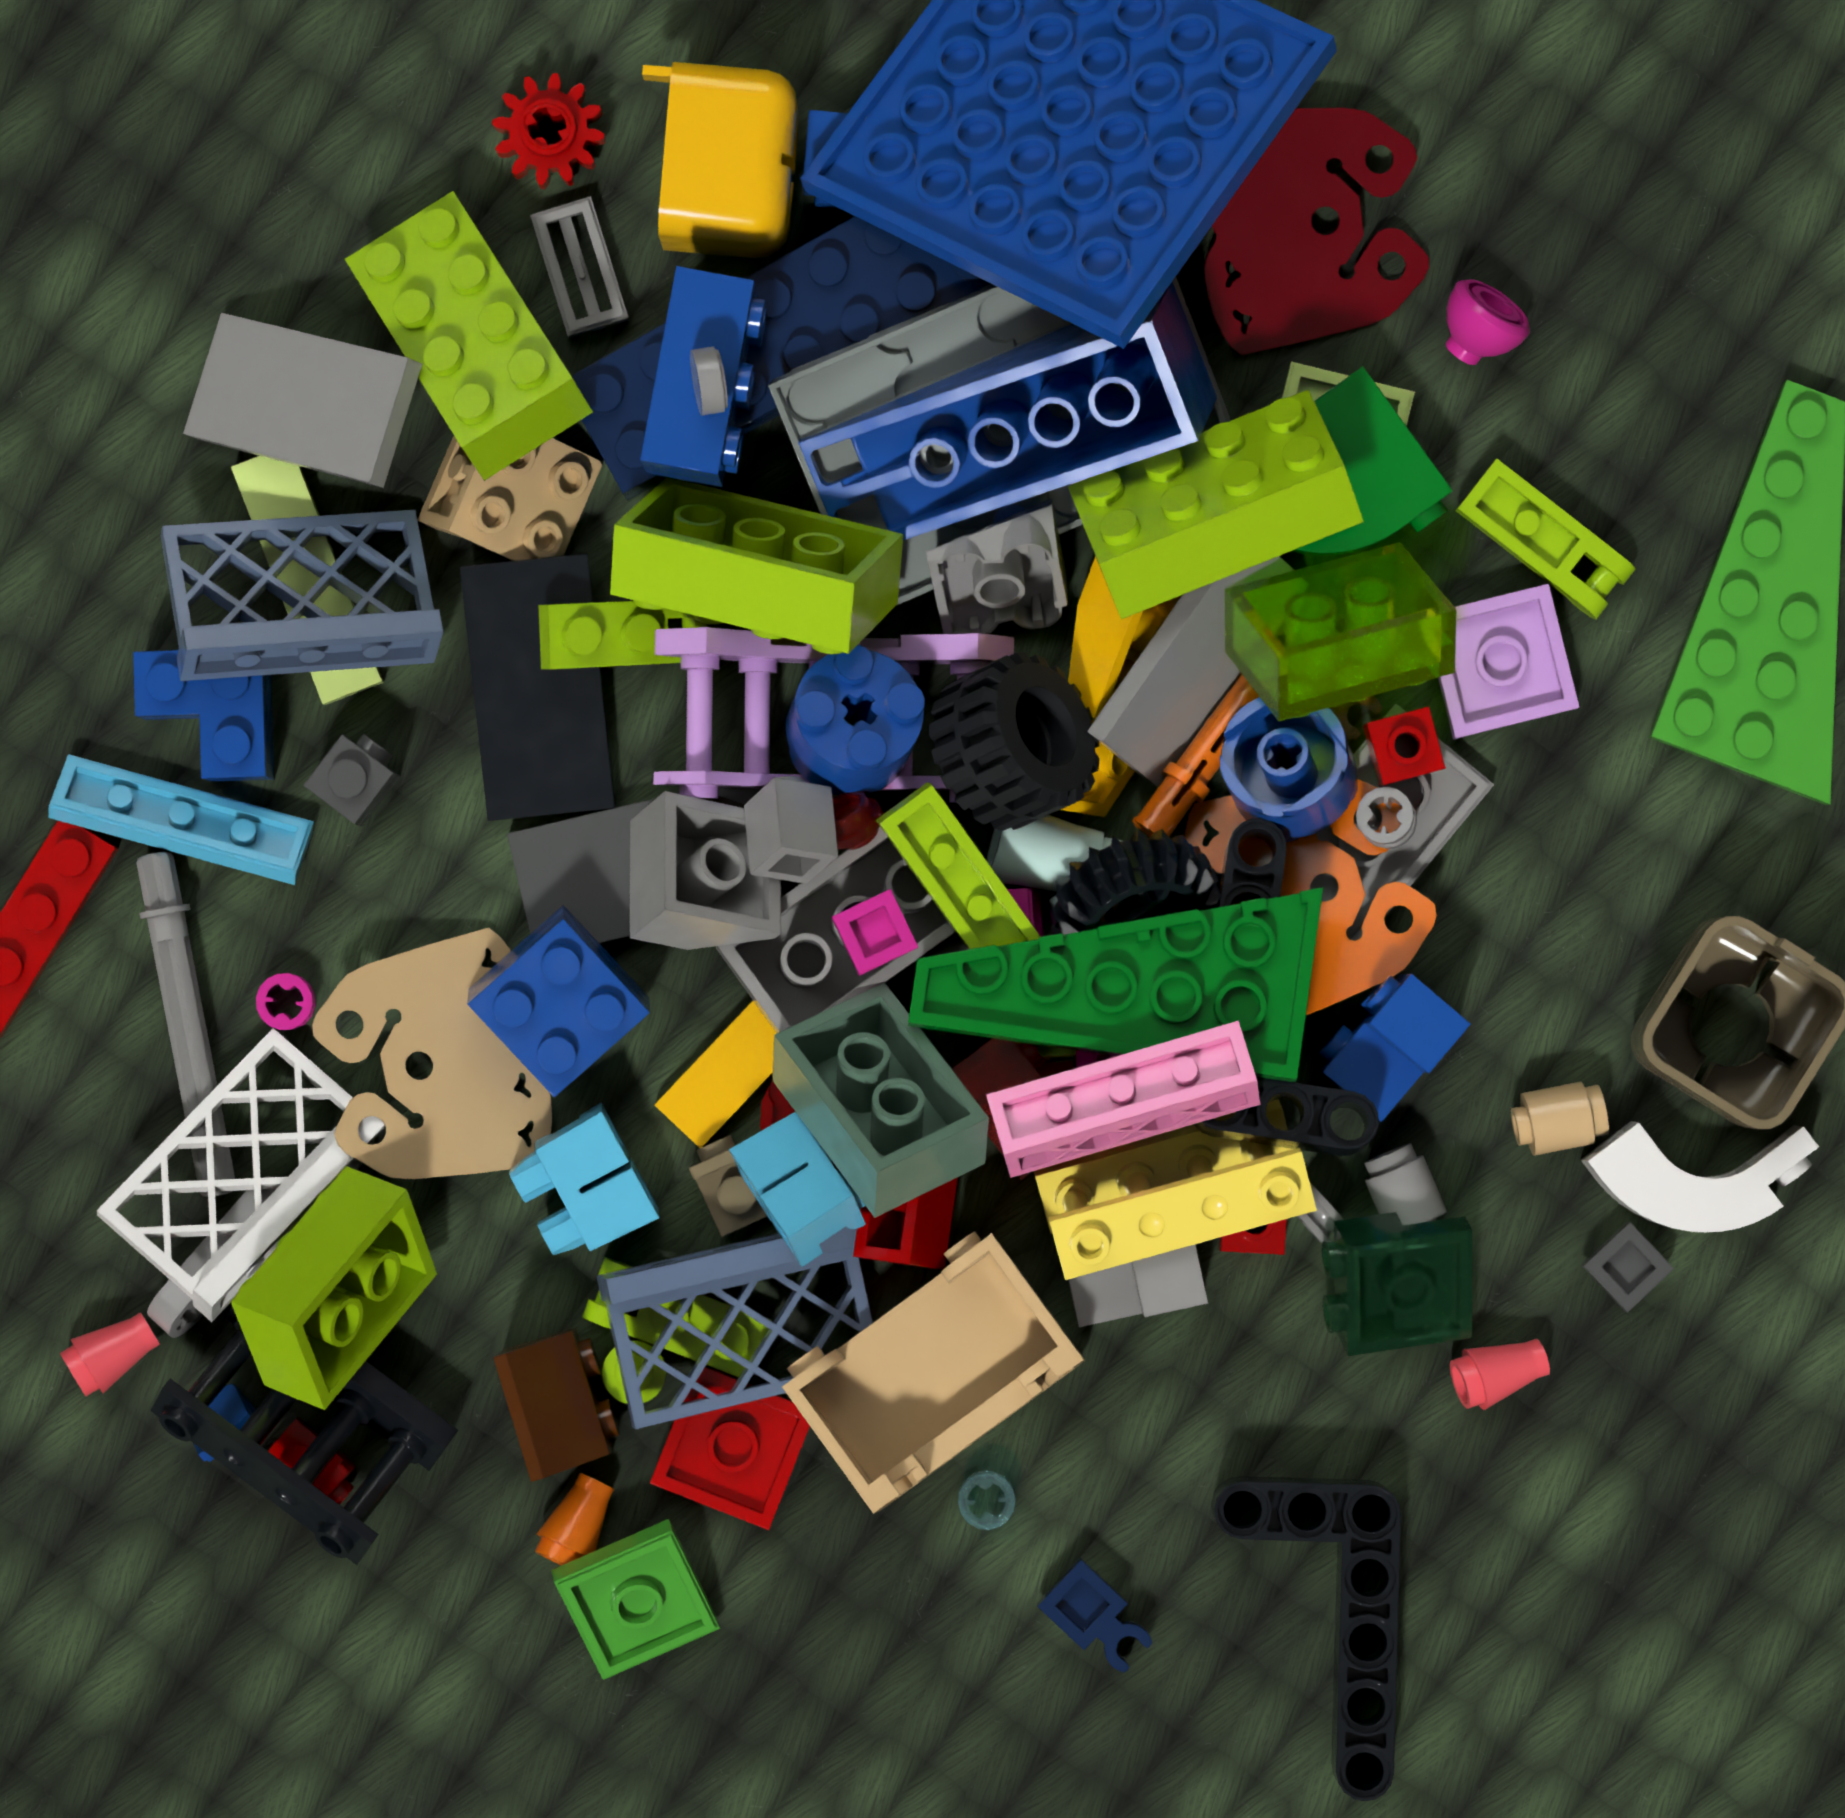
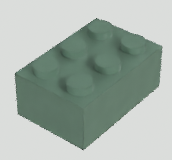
[773,982,989,1218]

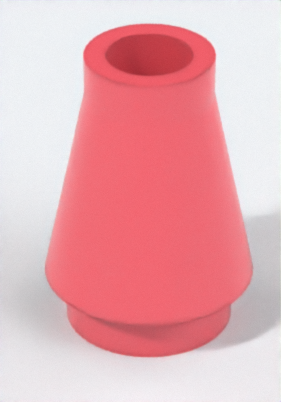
[60,1312,160,1397]
[1450,1338,1550,1410]

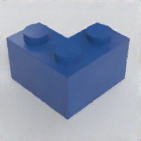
[133,650,275,782]
[1318,973,1471,1122]

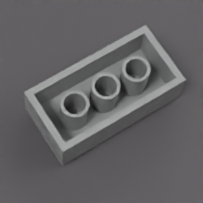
[716,827,956,1033]

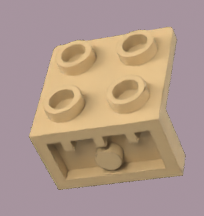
[417,436,602,561]

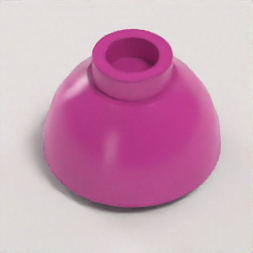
[1445,279,1530,365]

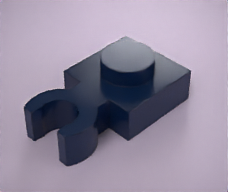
[1037,1557,1152,1673]

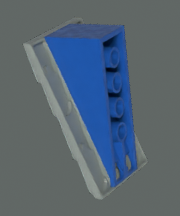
[768,277,1231,605]

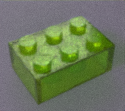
[1225,542,1457,721]

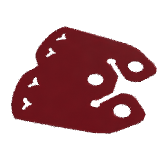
[1204,108,1429,355]

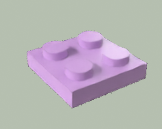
[1422,584,1580,740]

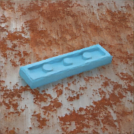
[48,754,314,885]

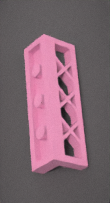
[986,1021,1261,1178]

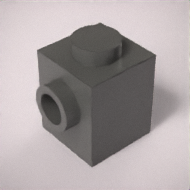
[303,733,401,827]

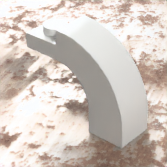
[1580,1121,1819,1233]

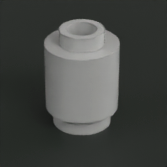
[1364,1143,1447,1243]

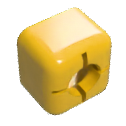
[642,62,799,258]

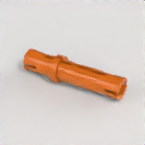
[1132,668,1276,838]

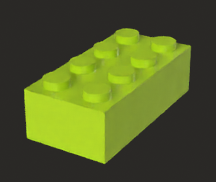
[345,191,593,481]
[1068,389,1364,619]
[610,477,903,654]

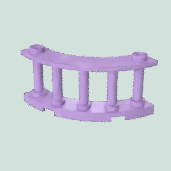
[653,627,1014,803]

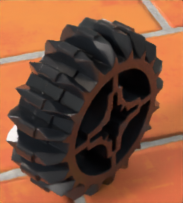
[1049,829,1221,935]

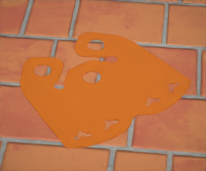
[1185,779,1437,1015]

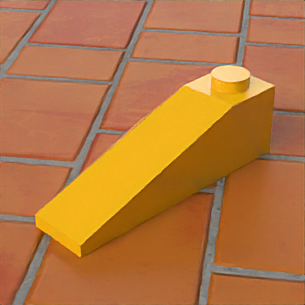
[1061,557,1181,817]

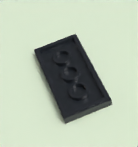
[460,553,616,821]

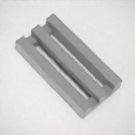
[530,196,629,339]

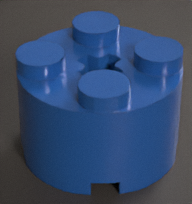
[786,645,925,796]
[1220,693,1358,842]

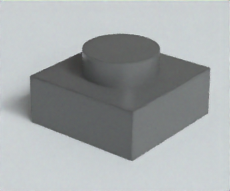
[1581,1221,1674,1313]

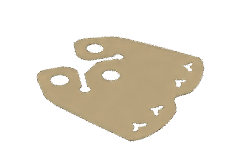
[312,928,552,1179]

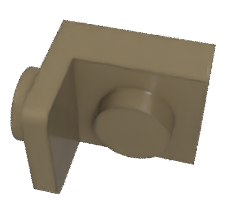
[689,1135,767,1237]

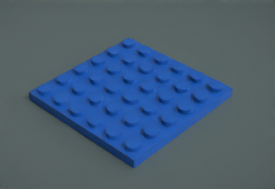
[800,0,1337,349]

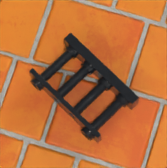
[150,1307,459,1565]

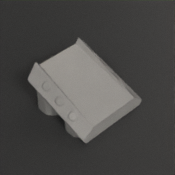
[926,498,1068,634]

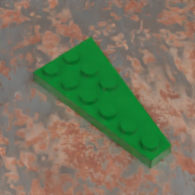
[908,887,1323,1082]

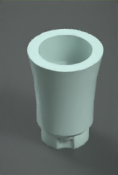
[986,815,1122,892]

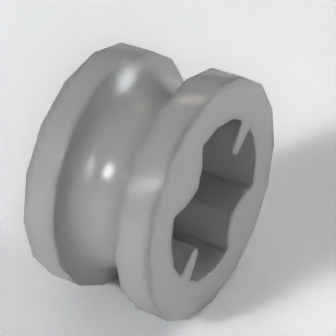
[1356,787,1417,849]
[1296,1183,1349,1247]

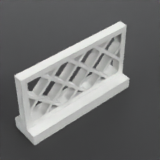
[97,1028,386,1322]

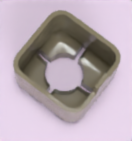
[1631,916,1845,1129]

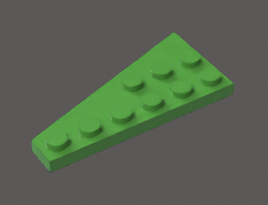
[1648,380,1845,805]

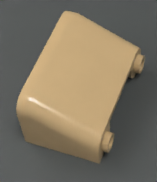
[782,1231,1085,1514]

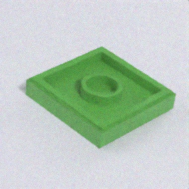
[551,1519,720,1680]

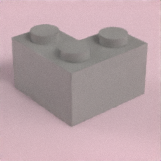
[1068,1245,1208,1327]

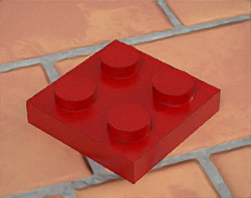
[650,1366,810,1530]

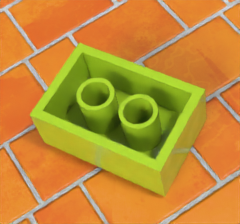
[231,1166,437,1410]

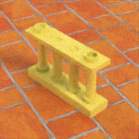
[1033,1099,1317,1280]

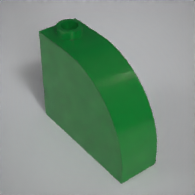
[1291,366,1453,556]

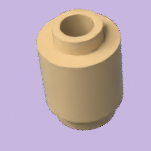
[1511,1081,1609,1156]

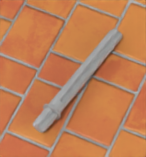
[136,851,235,1197]

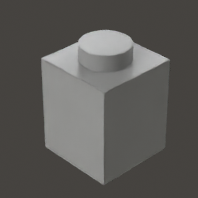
[744,776,838,884]

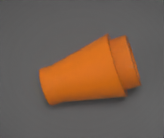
[535,1473,614,1566]

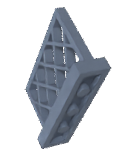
[160,510,443,681]
[596,1227,873,1429]

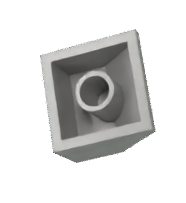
[630,791,781,950]

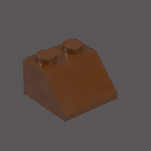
[493,1327,620,1482]

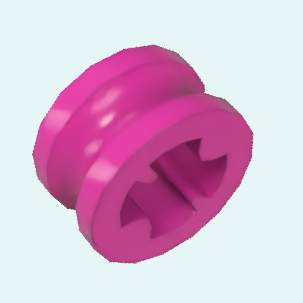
[256,973,316,1030]

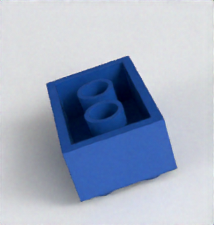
[640,266,767,487]

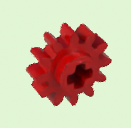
[492,73,606,190]

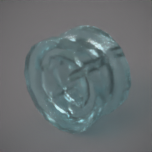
[958,1470,1015,1530]

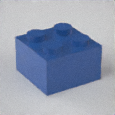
[467,905,650,1098]

